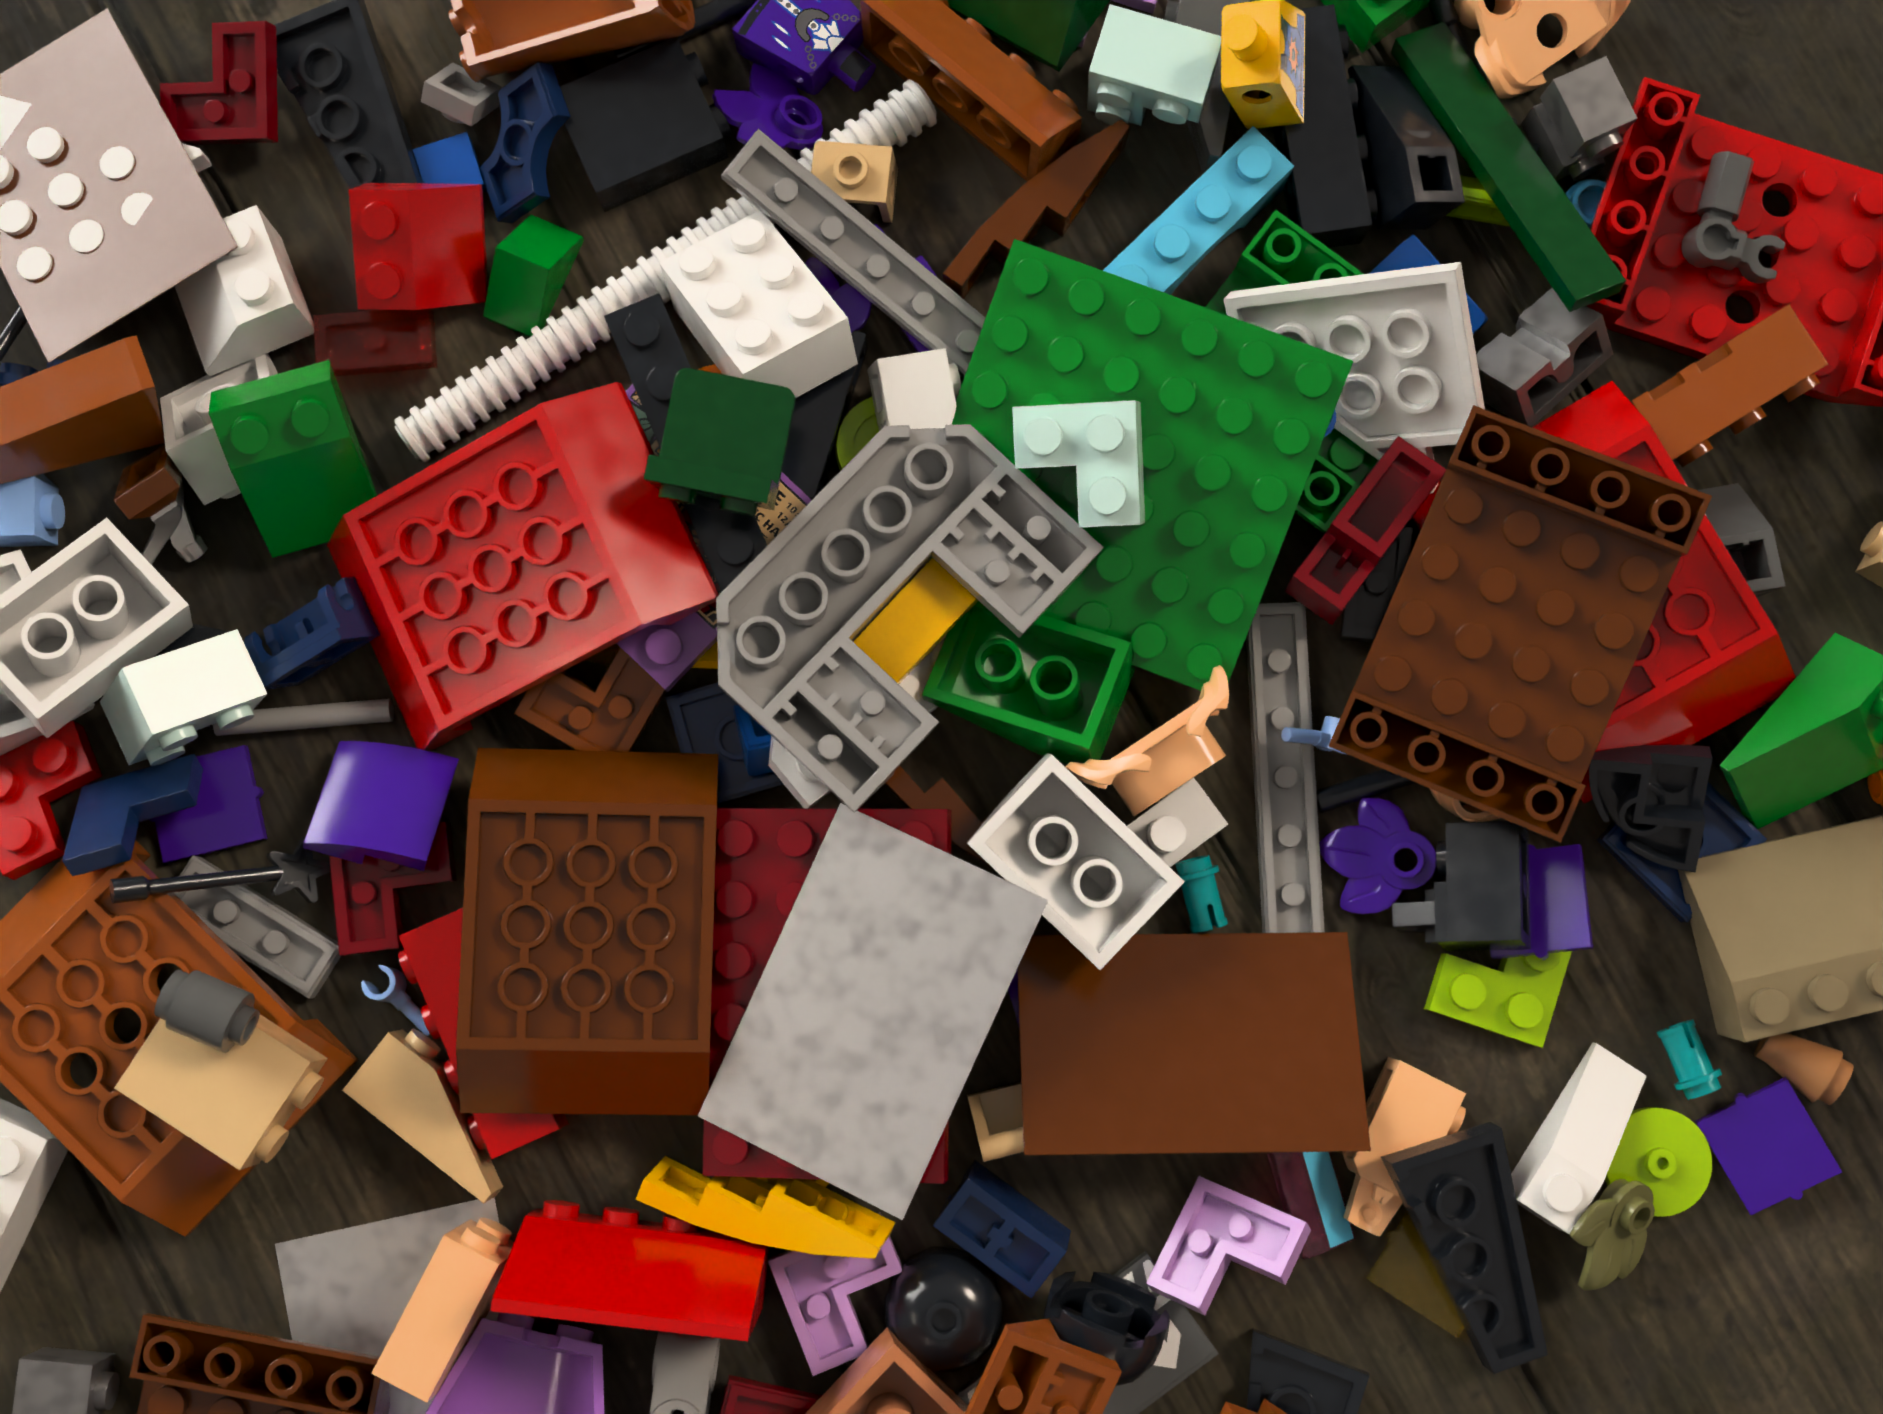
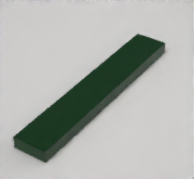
[1391,22,1626,312]

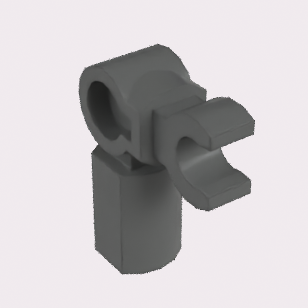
[1681,151,1785,284]

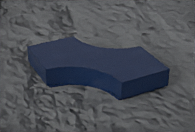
[480,62,571,223]

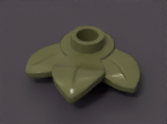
[1570,1179,1655,1291]

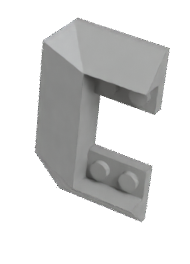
[716,424,1104,813]

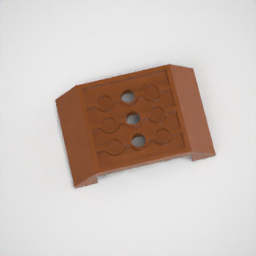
[0,840,359,1237]

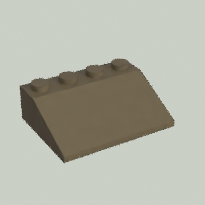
[1678,815,1883,1042]

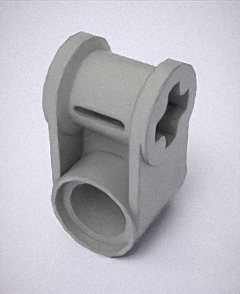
[650,1331,720,1414]

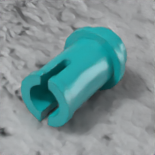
[1175,855,1228,933]
[1656,1019,1722,1100]

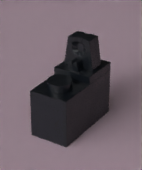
[1392,821,1531,951]

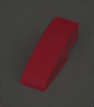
[1285,436,1446,625]

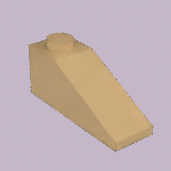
[342,1029,503,1204]

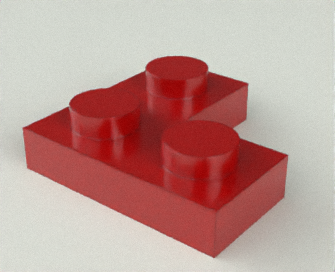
[0,720,102,880]

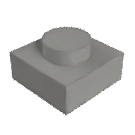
[421,62,502,126]

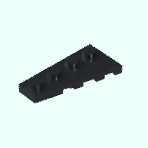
[275,0,423,189]
[1381,1122,1548,1374]
[1247,1328,1369,1414]

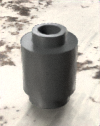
[154,970,260,1053]

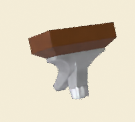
[113,443,208,565]

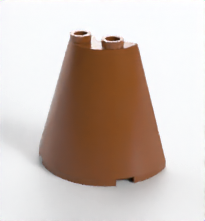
[448,0,695,83]

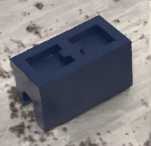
[244,577,380,690]
[933,1160,1071,1299]

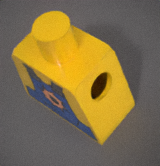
[1221,0,1305,129]

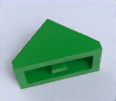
[483,214,584,338]

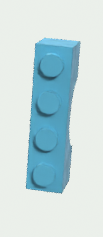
[1103,126,1294,295]

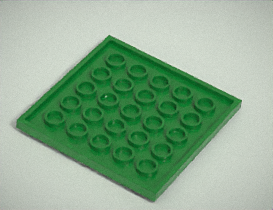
[952,239,1353,691]

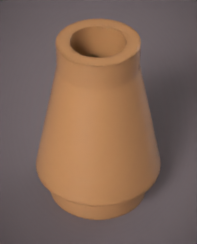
[1754,1033,1854,1105]

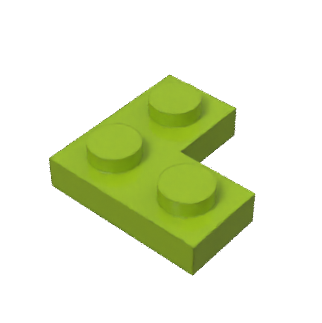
[1424,951,1572,1048]

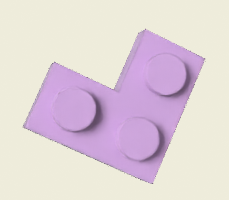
[1146,1176,1311,1315]
[768,1212,902,1376]

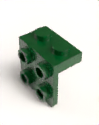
[644,368,796,517]

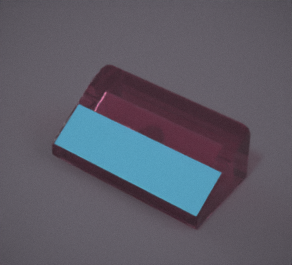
[1267,1152,1355,1260]

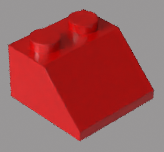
[349,183,488,310]

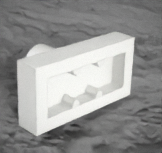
[1127,777,1228,867]

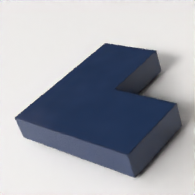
[62,754,203,876]

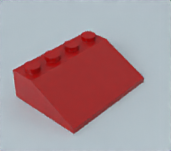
[490,1200,770,1342]

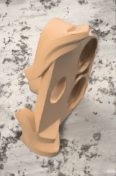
[1454,0,1631,99]
[1066,665,1229,816]

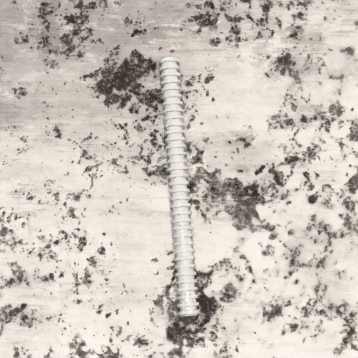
[394,79,937,463]

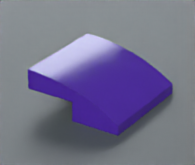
[303,741,459,871]

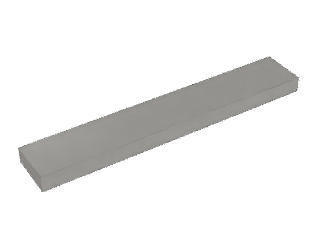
[721,129,985,378]
[1246,602,1325,933]

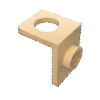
[811,141,898,223]

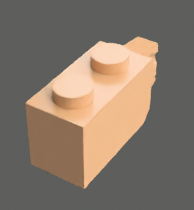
[1342,1057,1466,1237]

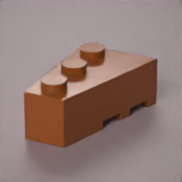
[1631,304,1828,467]

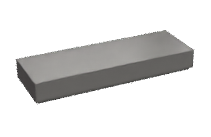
[174,855,341,999]

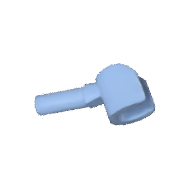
[1281,716,1346,754]
[361,965,430,1036]

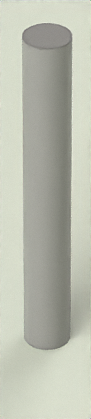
[213,698,394,736]

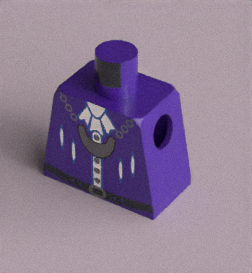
[732,0,876,95]

